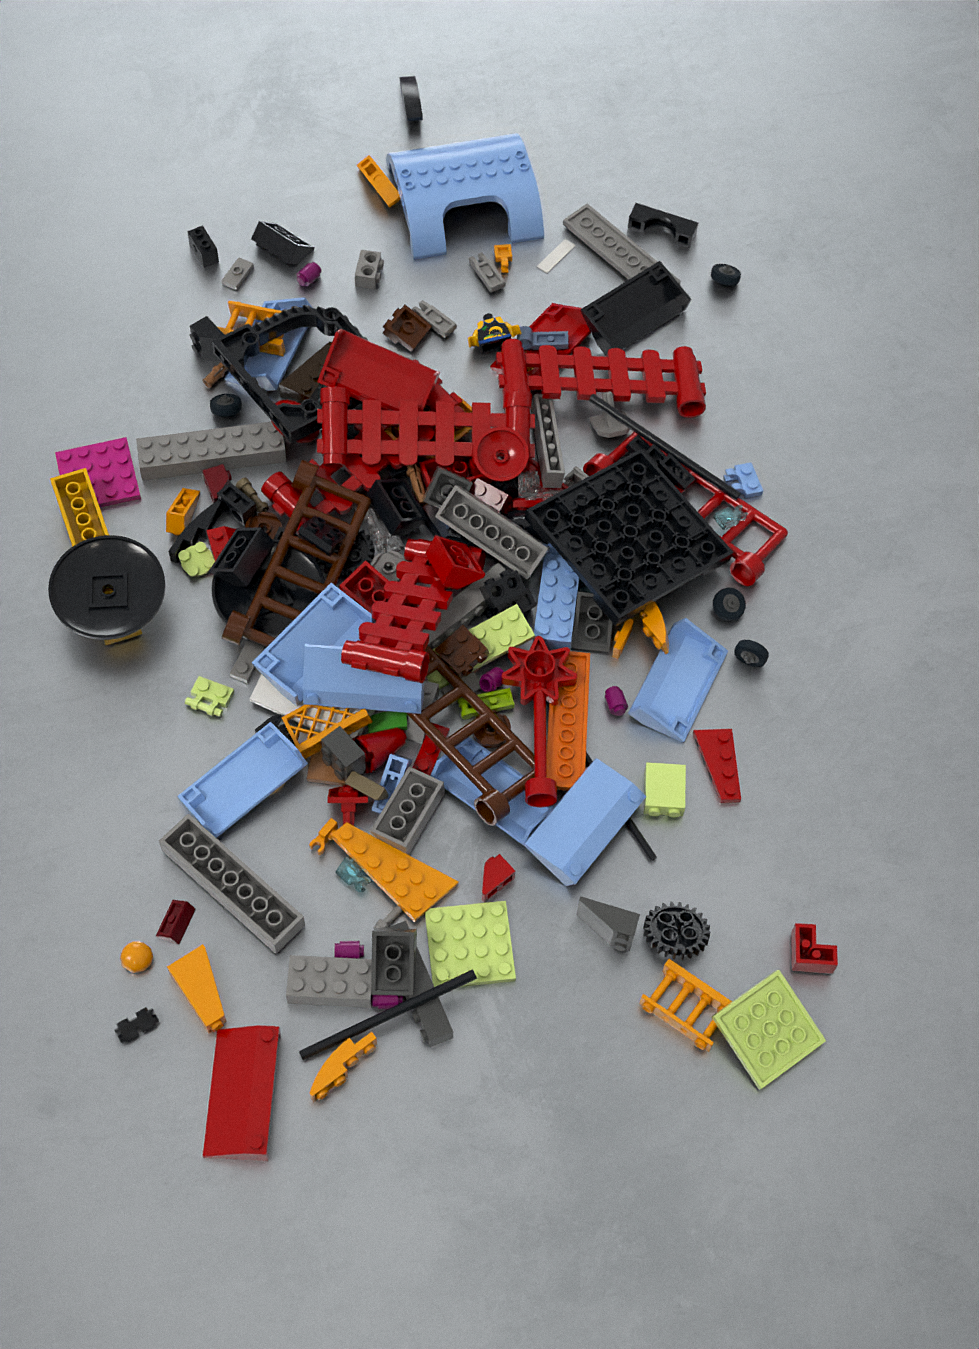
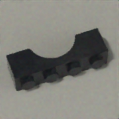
[628,203,698,248]

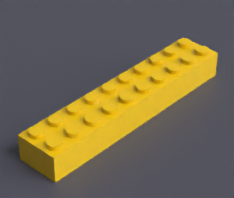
[50,468,142,646]

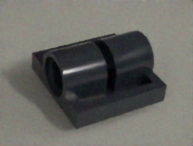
[298,516,346,557]

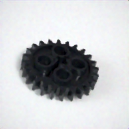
[315,530,375,579]
[643,902,711,960]

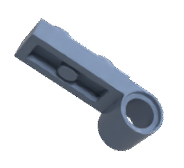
[517,326,568,350]

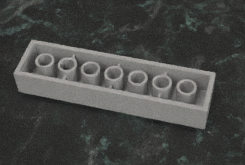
[136,422,286,481]
[159,813,305,954]

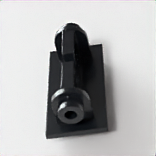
[114,1007,159,1043]

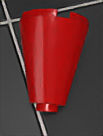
[352,727,407,773]

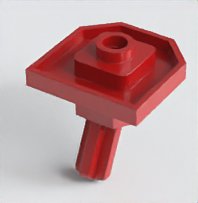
[328,785,369,826]

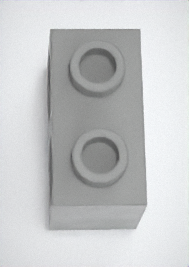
[355,249,384,289]

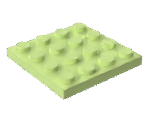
[425,901,516,987]
[711,970,826,1089]

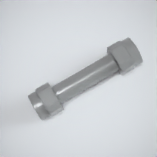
[373,905,403,929]

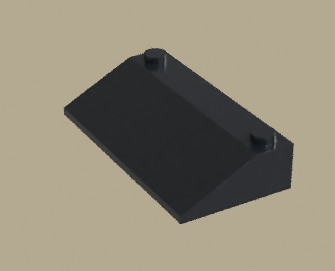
[580,261,691,357]

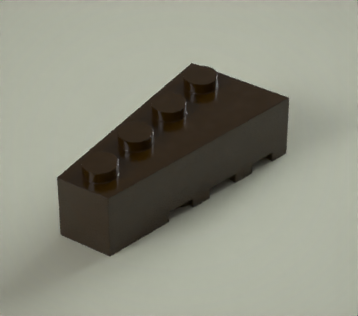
[279,341,332,403]

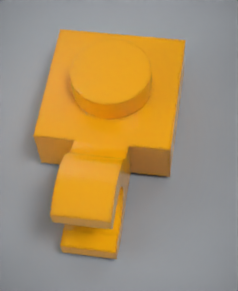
[494,244,512,273]
[309,818,338,855]

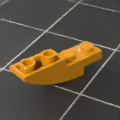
[357,155,400,208]
[639,601,669,654]
[310,1032,377,1102]

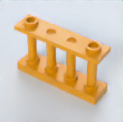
[218,301,285,356]
[639,959,732,1052]

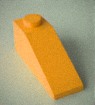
[166,488,200,535]

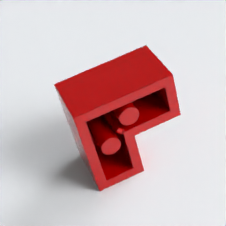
[791,923,838,974]

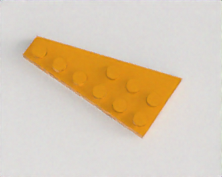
[331,822,459,923]

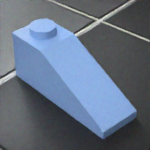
[372,753,412,814]

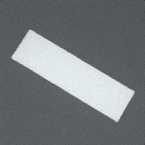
[537,239,576,273]

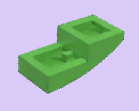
[368,711,407,733]

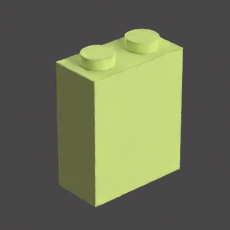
[644,762,686,818]

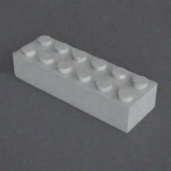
[435,485,551,580]

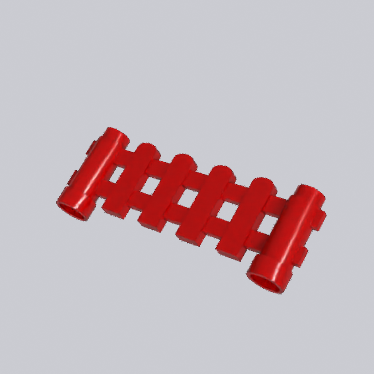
[496,339,706,418]
[261,360,465,535]
[317,387,535,471]
[341,539,486,683]

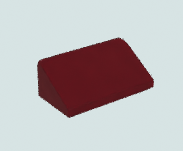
[156,900,195,944]

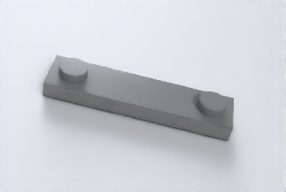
[230,640,267,683]

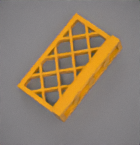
[281,704,373,759]

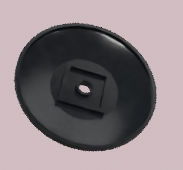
[48,535,166,640]
[212,539,325,641]

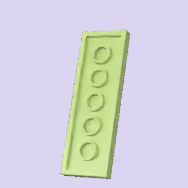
[427,604,535,690]

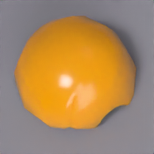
[120,941,153,973]

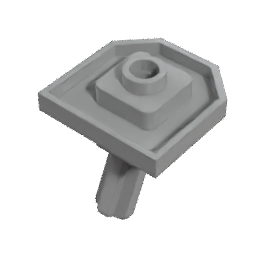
[590,392,630,438]

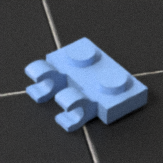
[723,462,763,498]

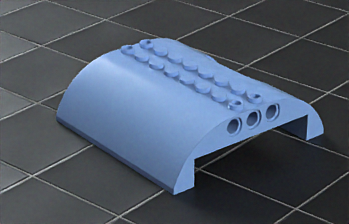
[386,133,544,260]

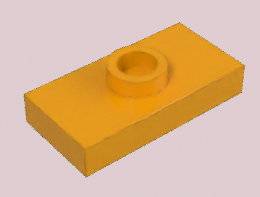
[612,619,634,659]

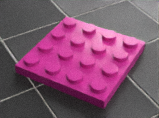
[55,437,141,508]

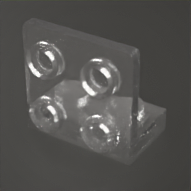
[518,470,564,500]
[367,508,404,554]

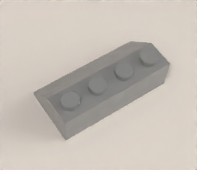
[370,767,445,855]

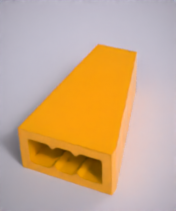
[167,944,227,1033]

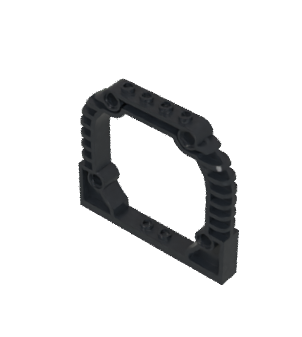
[212,305,368,444]

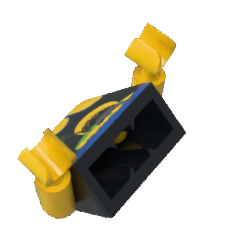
[468,313,522,355]

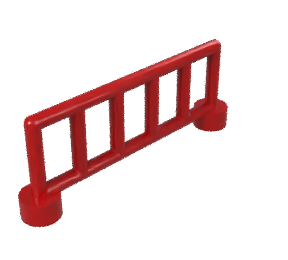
[583,432,788,586]

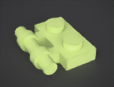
[185,676,235,717]

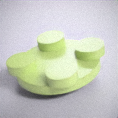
[178,542,215,577]

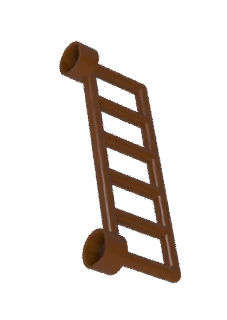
[222,460,371,647]
[390,645,535,826]

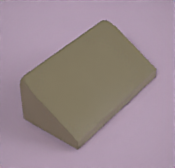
[345,771,389,801]

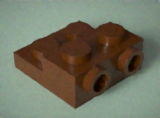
[382,304,432,352]
[435,625,489,678]

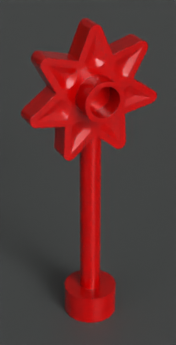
[501,636,577,807]

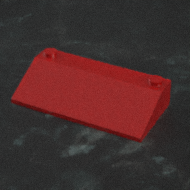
[490,303,591,391]
[317,329,440,411]
[203,1025,281,1161]

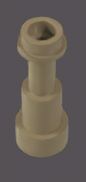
[236,477,269,513]

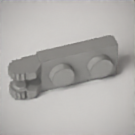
[469,252,506,293]
[411,300,457,338]

